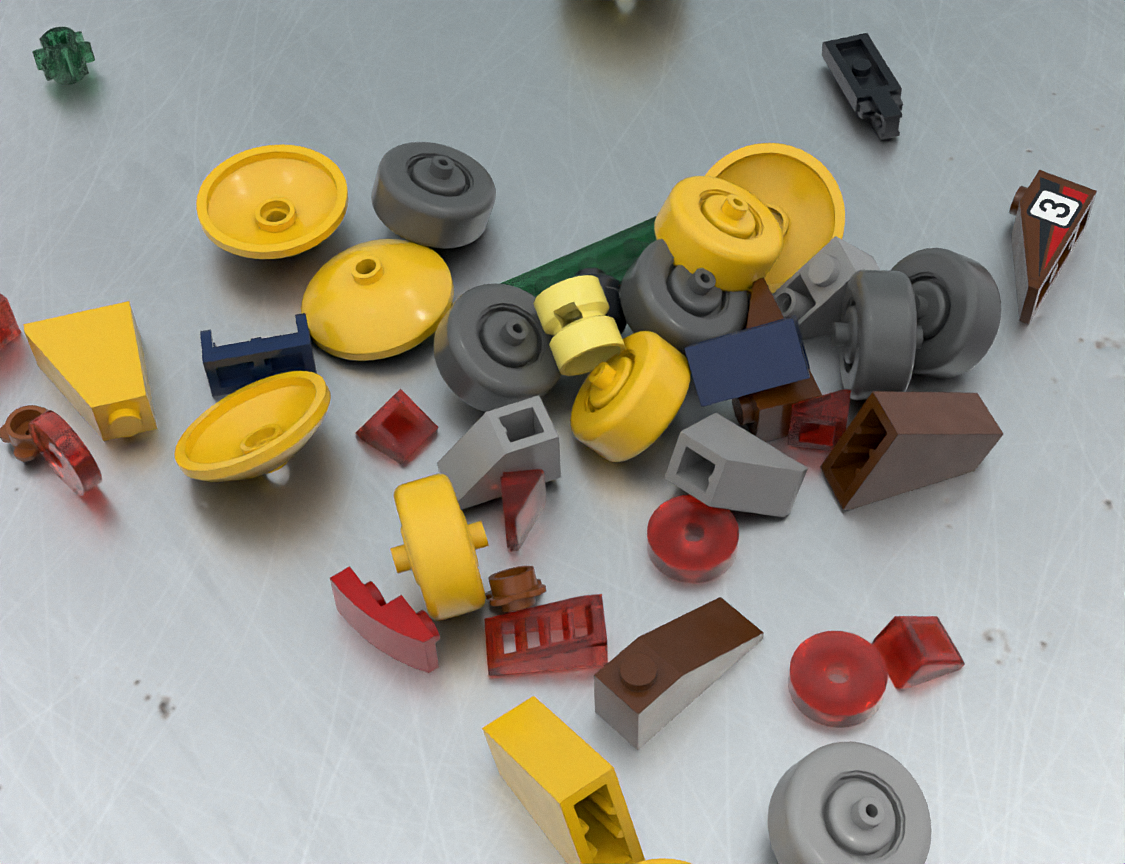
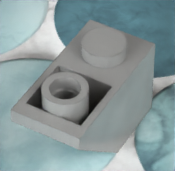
[772,236,880,340]
[437,396,561,509]
[664,413,808,517]

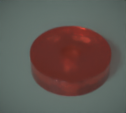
[28,410,102,496]
[647,495,739,583]
[788,631,888,728]

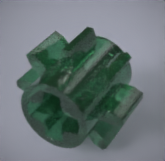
[32,27,95,85]

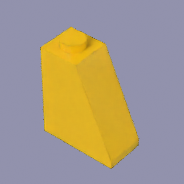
[23,301,157,441]
[482,696,645,864]

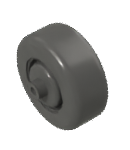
[371,142,496,249]
[620,239,750,360]
[890,248,1001,378]
[831,270,923,401]
[434,283,562,412]

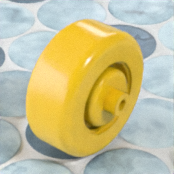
[654,176,783,292]
[570,331,691,462]
[390,473,489,621]

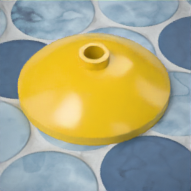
[705,143,845,294]
[196,144,349,260]
[301,239,454,361]
[174,371,331,482]

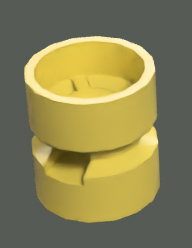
[533,275,626,376]

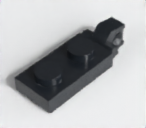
[821,33,903,140]

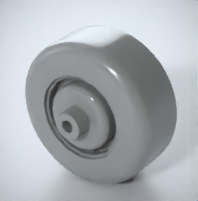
[768,741,932,864]

